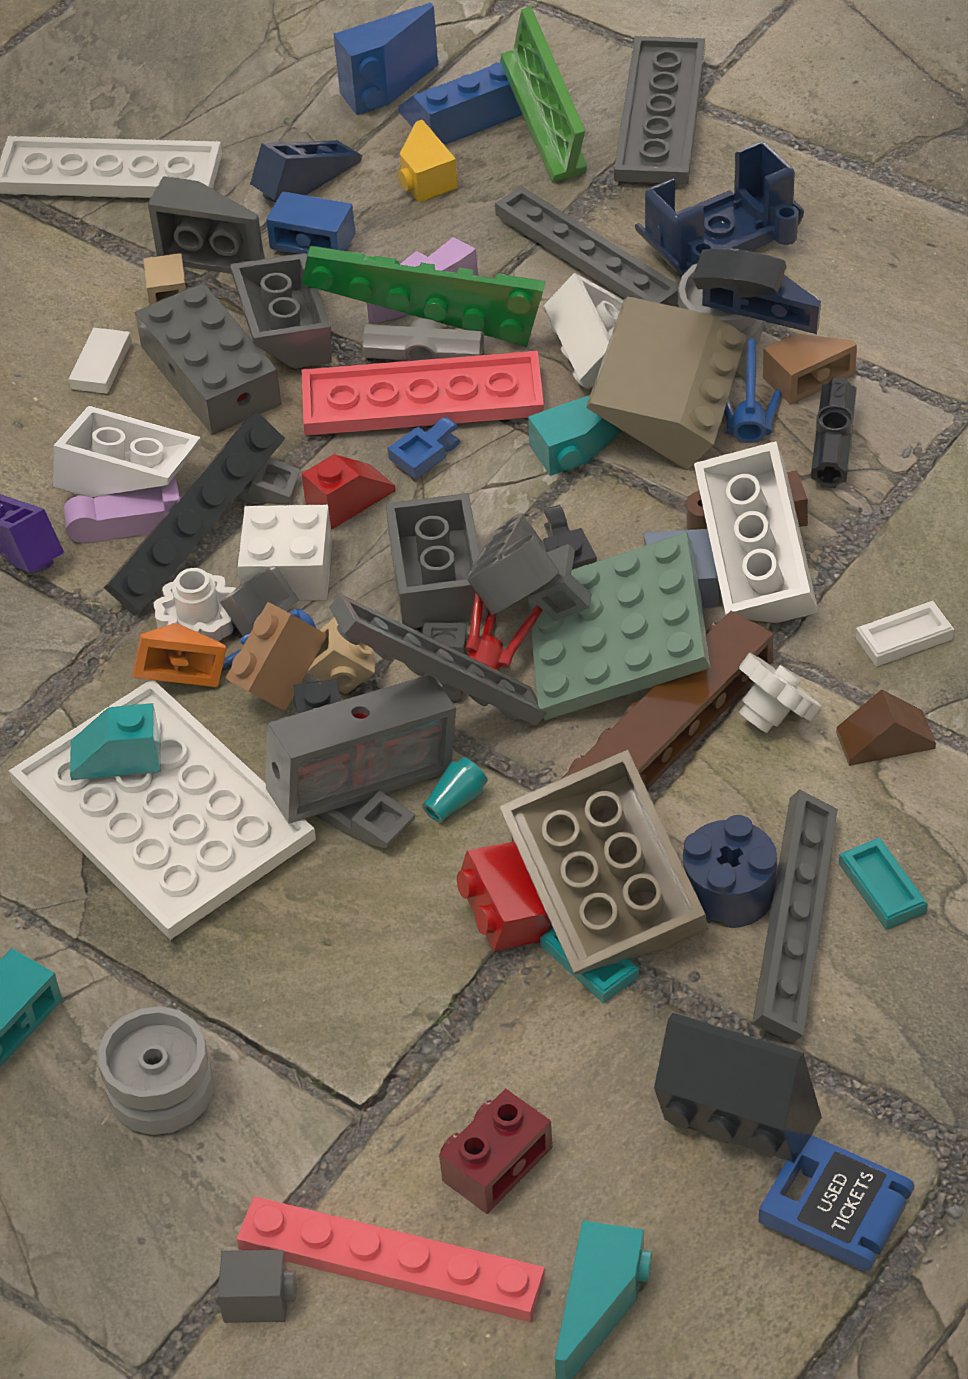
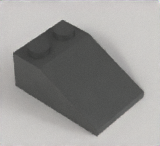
[148,176,264,274]

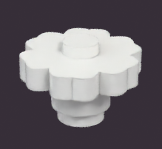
[154,568,236,642]
[739,652,822,733]

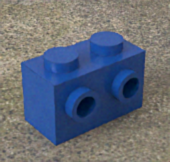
[266,191,356,255]

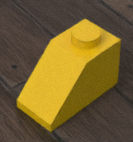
[398,120,458,202]

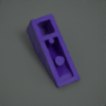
[0,494,64,573]

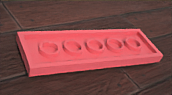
[302,351,544,435]

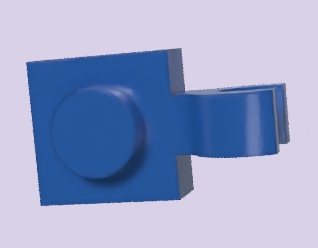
[387,417,460,479]

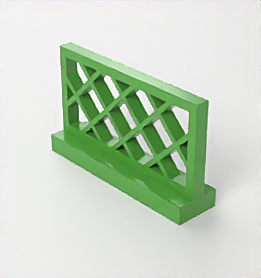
[500,7,588,183]

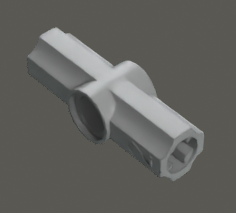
[362,318,484,361]

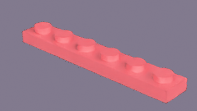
[237,1196,545,1322]

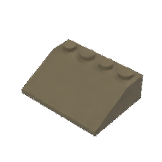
[586,296,747,471]
[499,750,708,975]

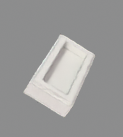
[69,328,132,394]
[856,601,954,667]

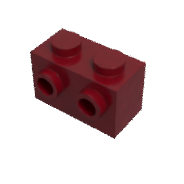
[439,1088,553,1214]

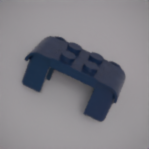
[635,142,804,276]

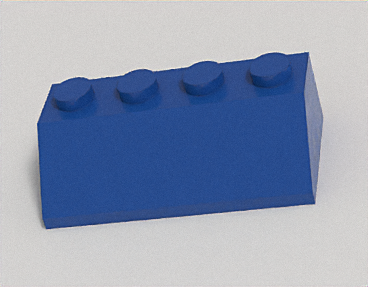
[398,62,523,145]

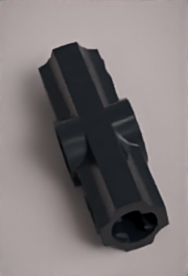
[811,378,857,488]

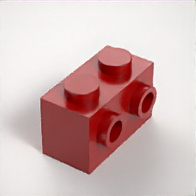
[457,841,551,952]

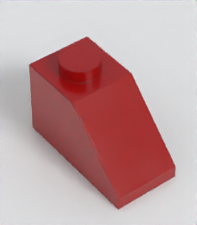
[301,454,395,530]

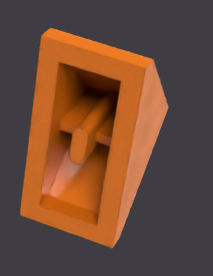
[132,622,227,687]

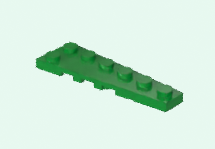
[301,246,546,347]

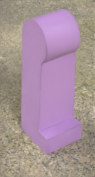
[63,476,180,543]

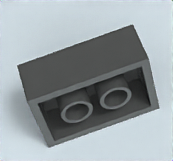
[385,493,488,628]

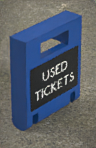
[758,1135,915,1271]

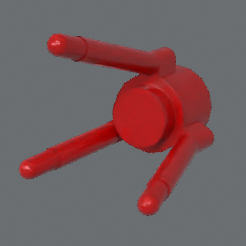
[465,592,543,671]

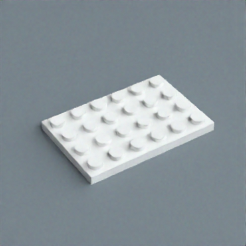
[9,680,316,940]

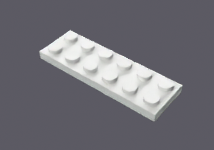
[0,136,222,198]

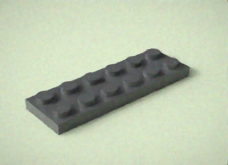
[614,36,705,184]

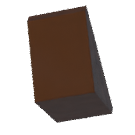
[836,690,936,766]

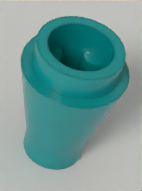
[422,757,488,823]

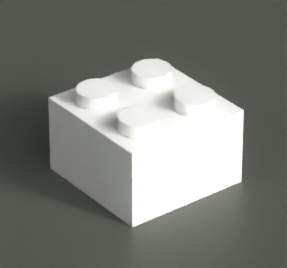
[238,505,332,601]

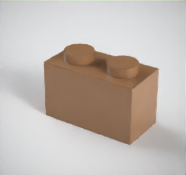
[226,602,328,711]

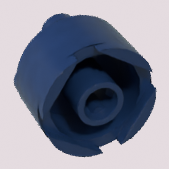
[683,815,777,928]

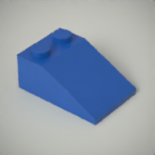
[333,2,438,115]

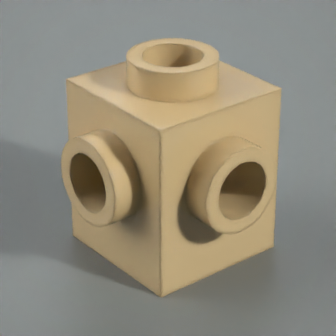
[307,618,375,695]

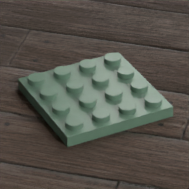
[528,532,711,720]

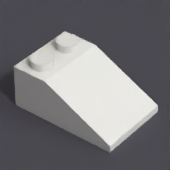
[53,406,200,497]

